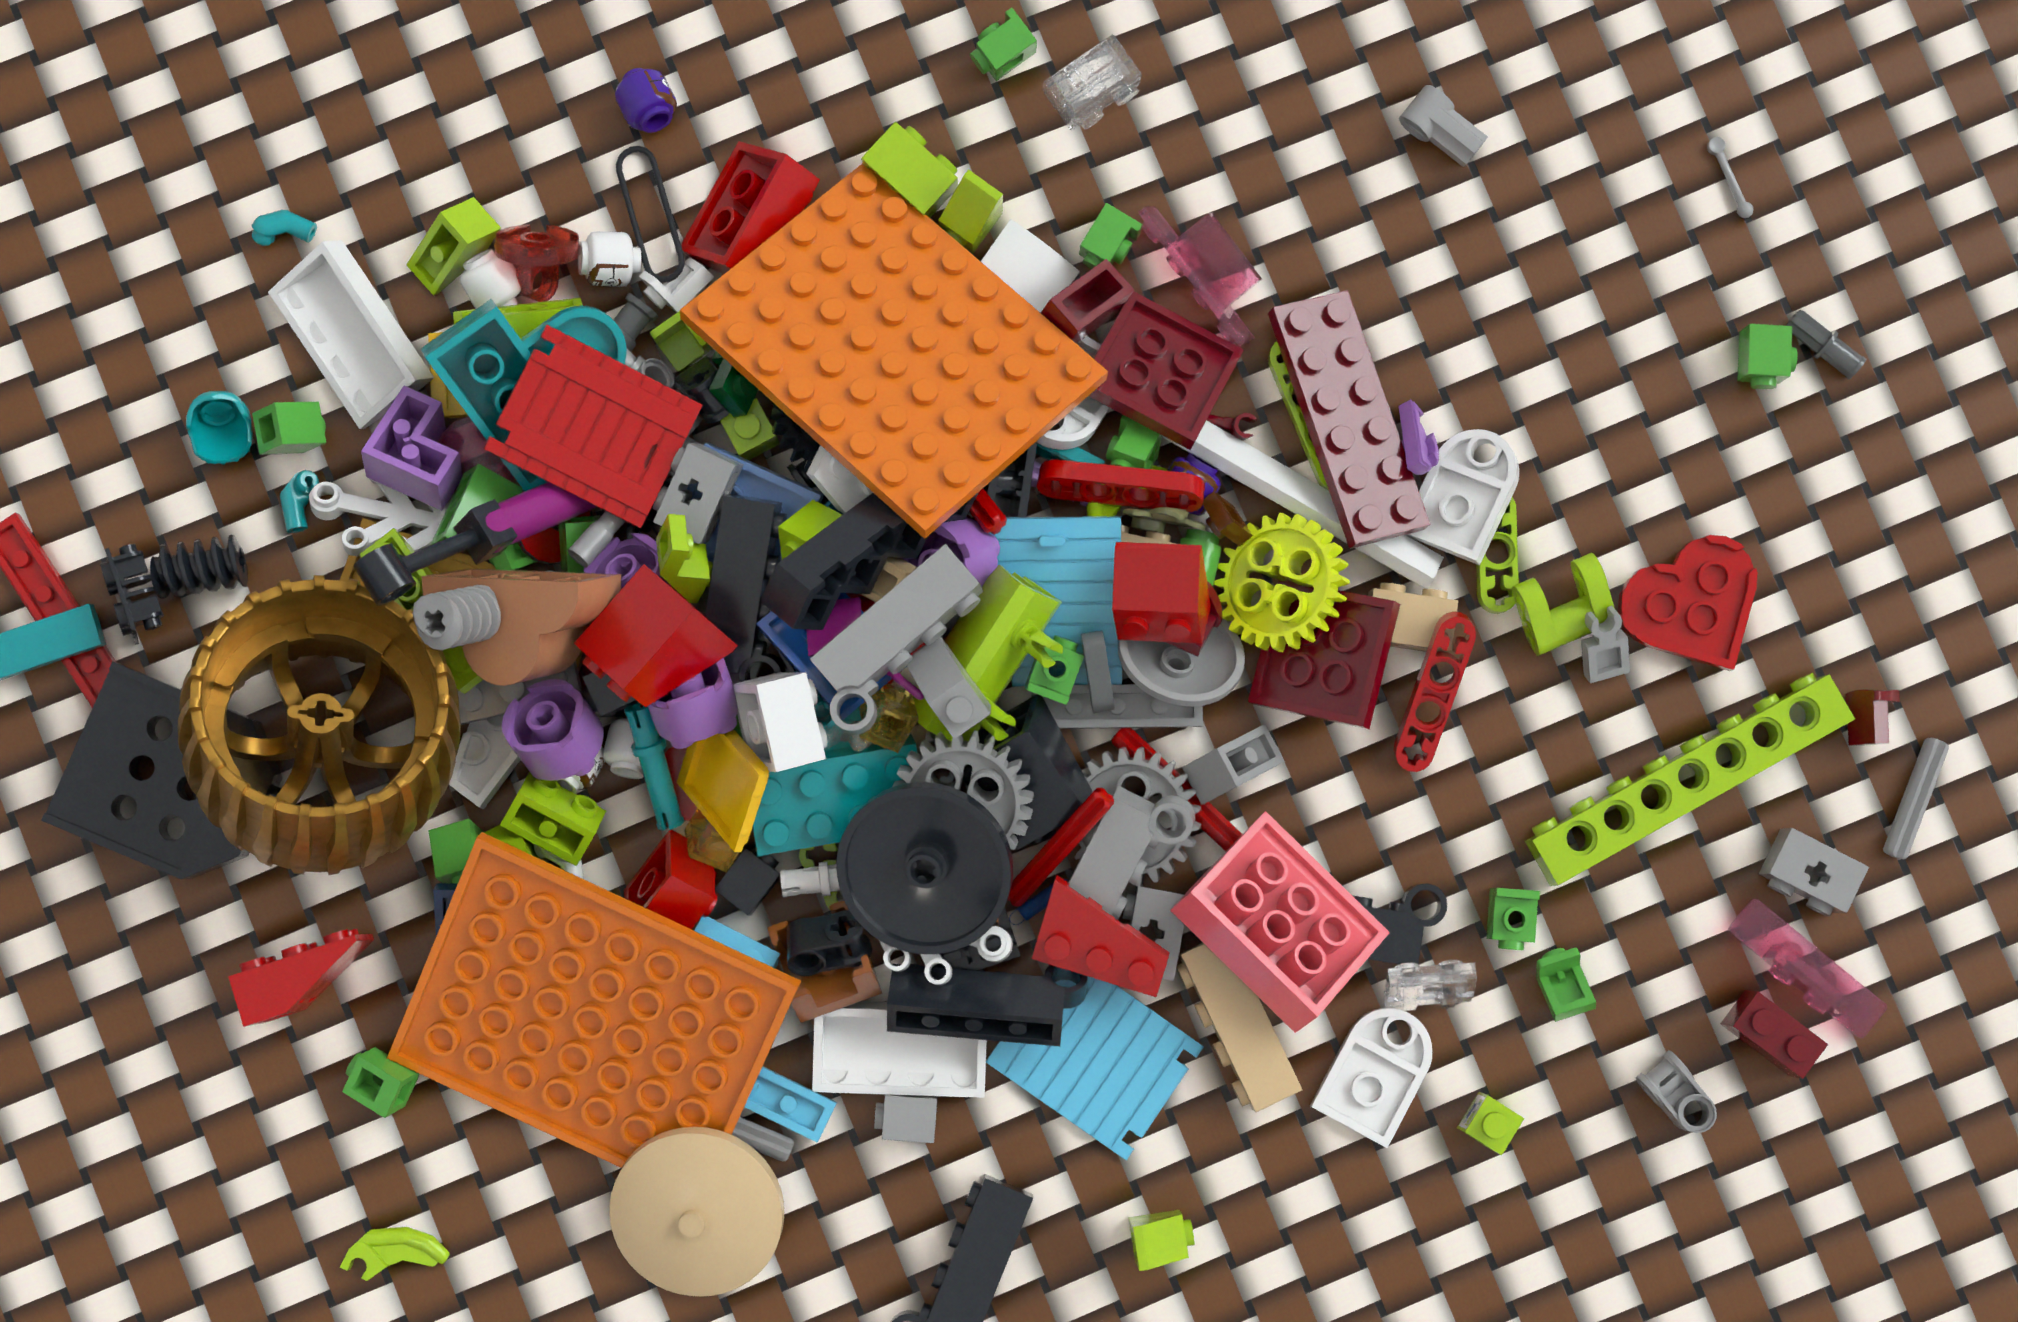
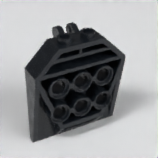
[41,661,283,880]

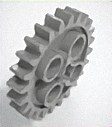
[893,730,1034,850]
[1075,747,1201,887]

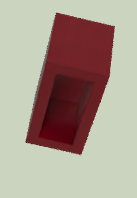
[1041,259,1134,344]
[1720,990,1828,1079]

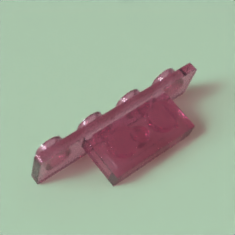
[1138,206,1262,346]
[1728,899,1887,1038]

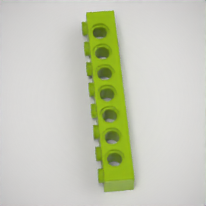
[1525,673,1855,886]

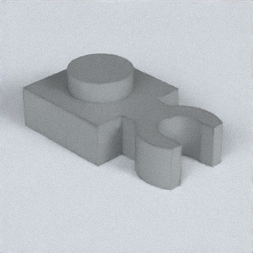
[1581,606,1630,684]

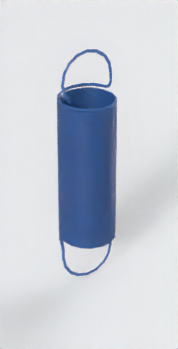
[1009,879,1069,925]

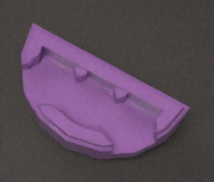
[1399,400,1439,475]

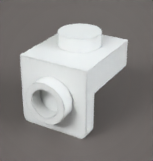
[639,257,714,312]

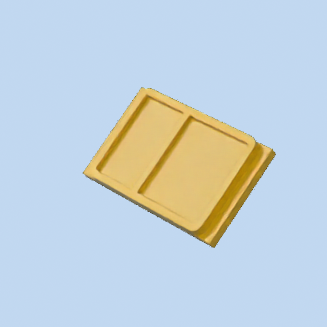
[676,729,769,852]

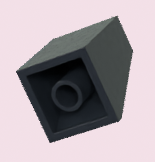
[963,694,1092,850]

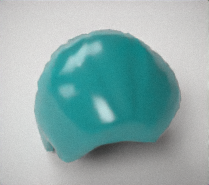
[186,391,253,465]

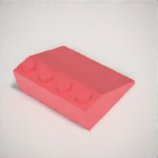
[1170,811,1390,1033]

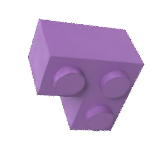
[361,386,463,511]

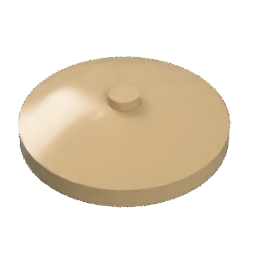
[609,1127,784,1297]

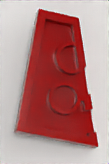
[1032,875,1170,997]

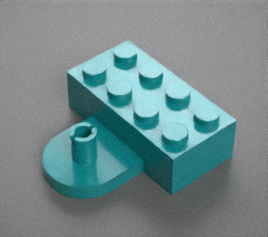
[421,299,627,491]
[753,671,917,856]

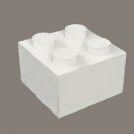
[733,672,827,772]

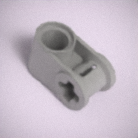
[1636,1050,1717,1133]

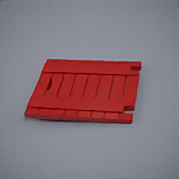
[483,324,703,528]

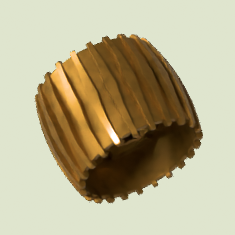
[178,575,460,875]

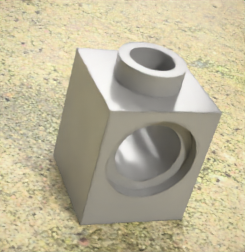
[874,1094,938,1143]

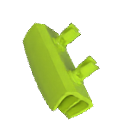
[906,565,1063,741]

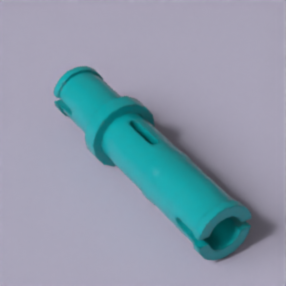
[624,702,684,830]

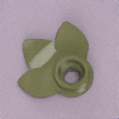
[1123,507,1206,534]

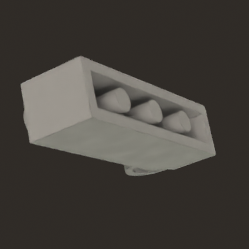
[810,544,983,734]
[1068,786,1195,920]

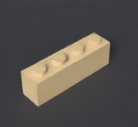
[1176,942,1302,1112]

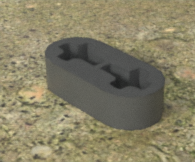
[1081,630,1115,713]

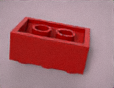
[681,141,820,275]

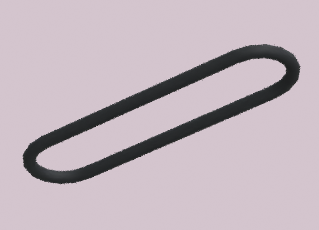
[616,146,685,283]

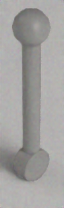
[1707,137,1753,218]

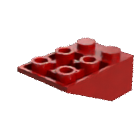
[228,929,374,1027]

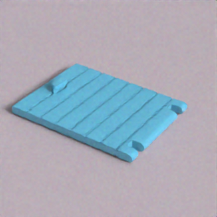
[989,516,1122,687]
[986,977,1204,1160]

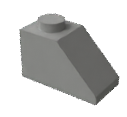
[907,637,991,740]
[1182,724,1285,805]

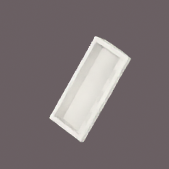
[981,219,1079,313]
[268,240,434,429]
[812,1001,987,1098]

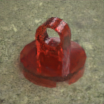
[494,224,580,302]

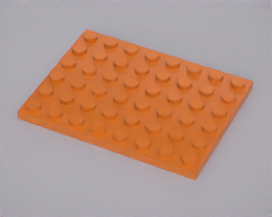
[680,164,1108,539]
[387,832,801,1168]

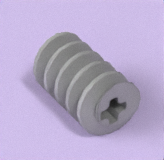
[413,585,501,650]

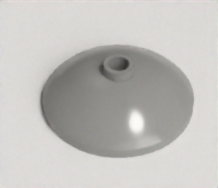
[1118,619,1245,706]

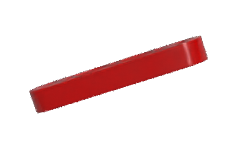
[1037,460,1205,512]
[1394,611,1476,772]

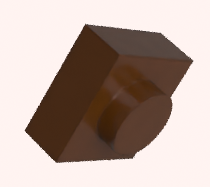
[1202,491,1253,546]

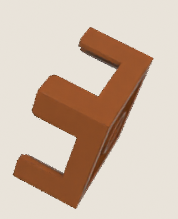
[767,900,883,1023]

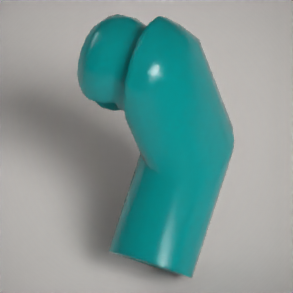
[251,209,317,246]
[280,470,319,533]

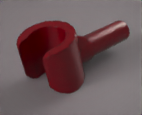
[1207,413,1257,440]

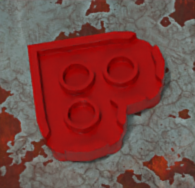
[1618,535,1758,671]

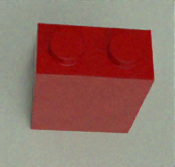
[574,564,738,707]

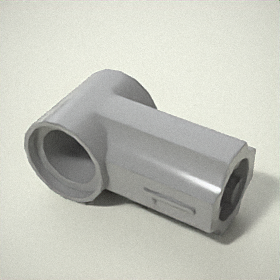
[1399,85,1488,167]

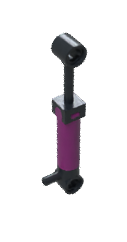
[353,482,597,606]

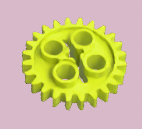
[1214,513,1350,652]

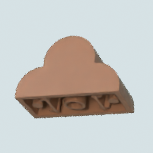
[422,568,621,686]

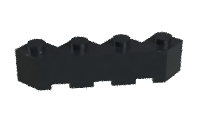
[760,492,979,630]

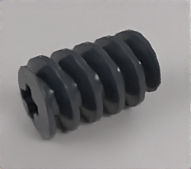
[150,535,248,599]

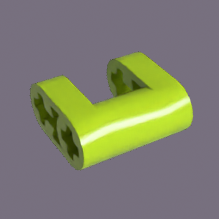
[1512,552,1615,656]

